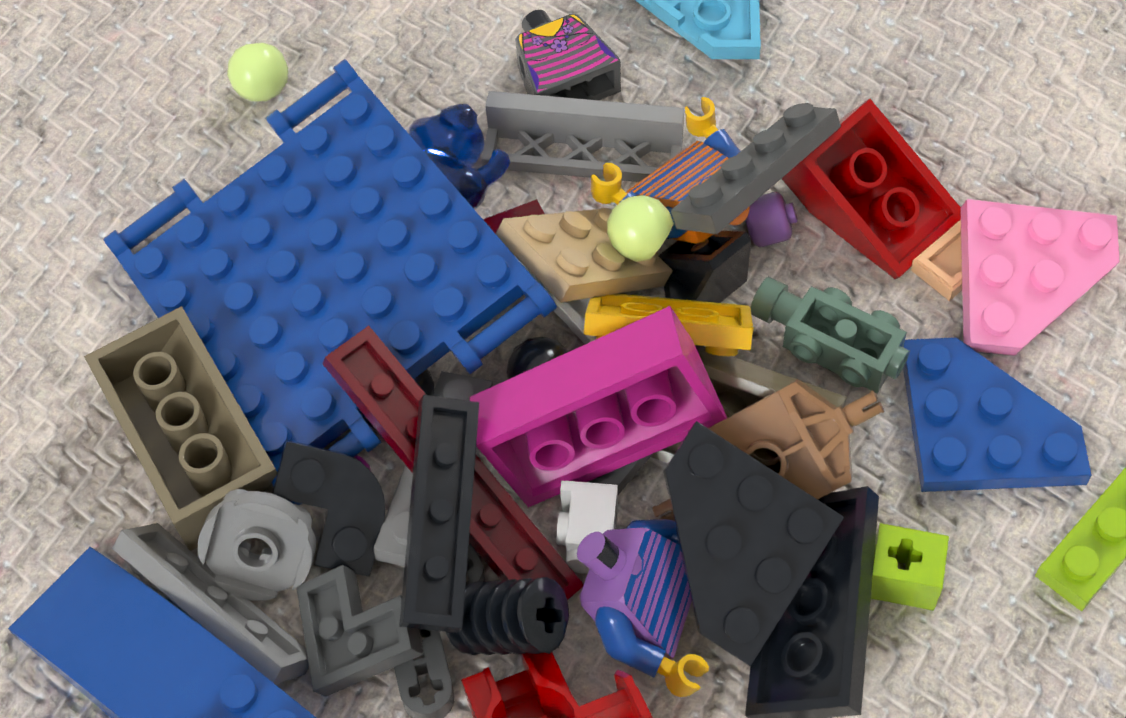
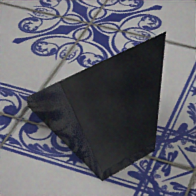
[658,231,751,303]

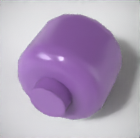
[745,192,798,247]

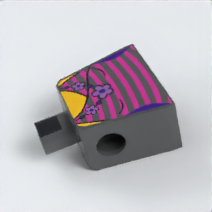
[515,10,621,100]

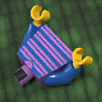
[577,519,709,697]

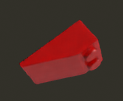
[781,98,961,279]

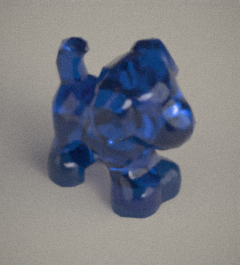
[408,103,510,210]

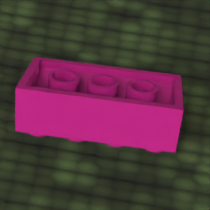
[469,306,727,508]

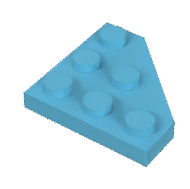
[635,0,761,59]

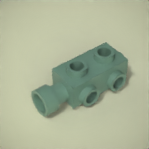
[750,276,910,394]

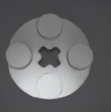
[198,489,316,601]

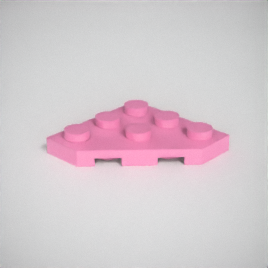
[961,199,1120,356]

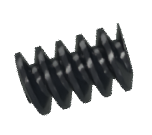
[446,577,569,655]

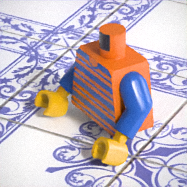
[591,97,750,244]

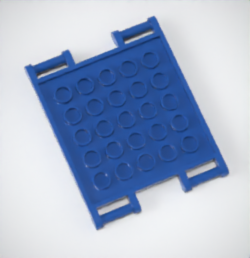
[103,59,558,505]

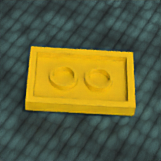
[584,294,753,356]

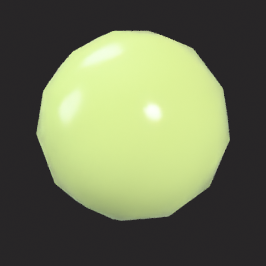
[227,43,289,101]
[607,195,674,262]

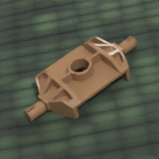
[652,379,885,521]

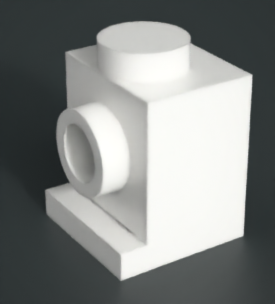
[556,480,618,573]

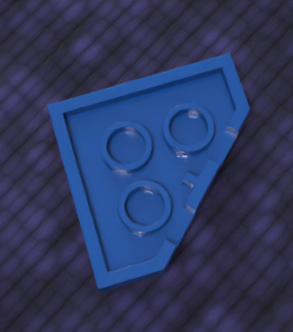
[903,337,1092,492]

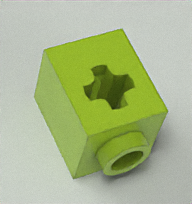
[871,523,949,611]

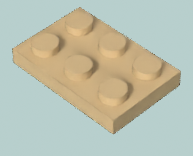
[496,208,673,302]

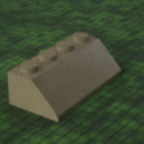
[84,306,277,551]

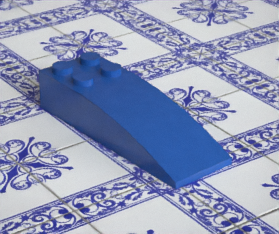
[8,547,316,718]

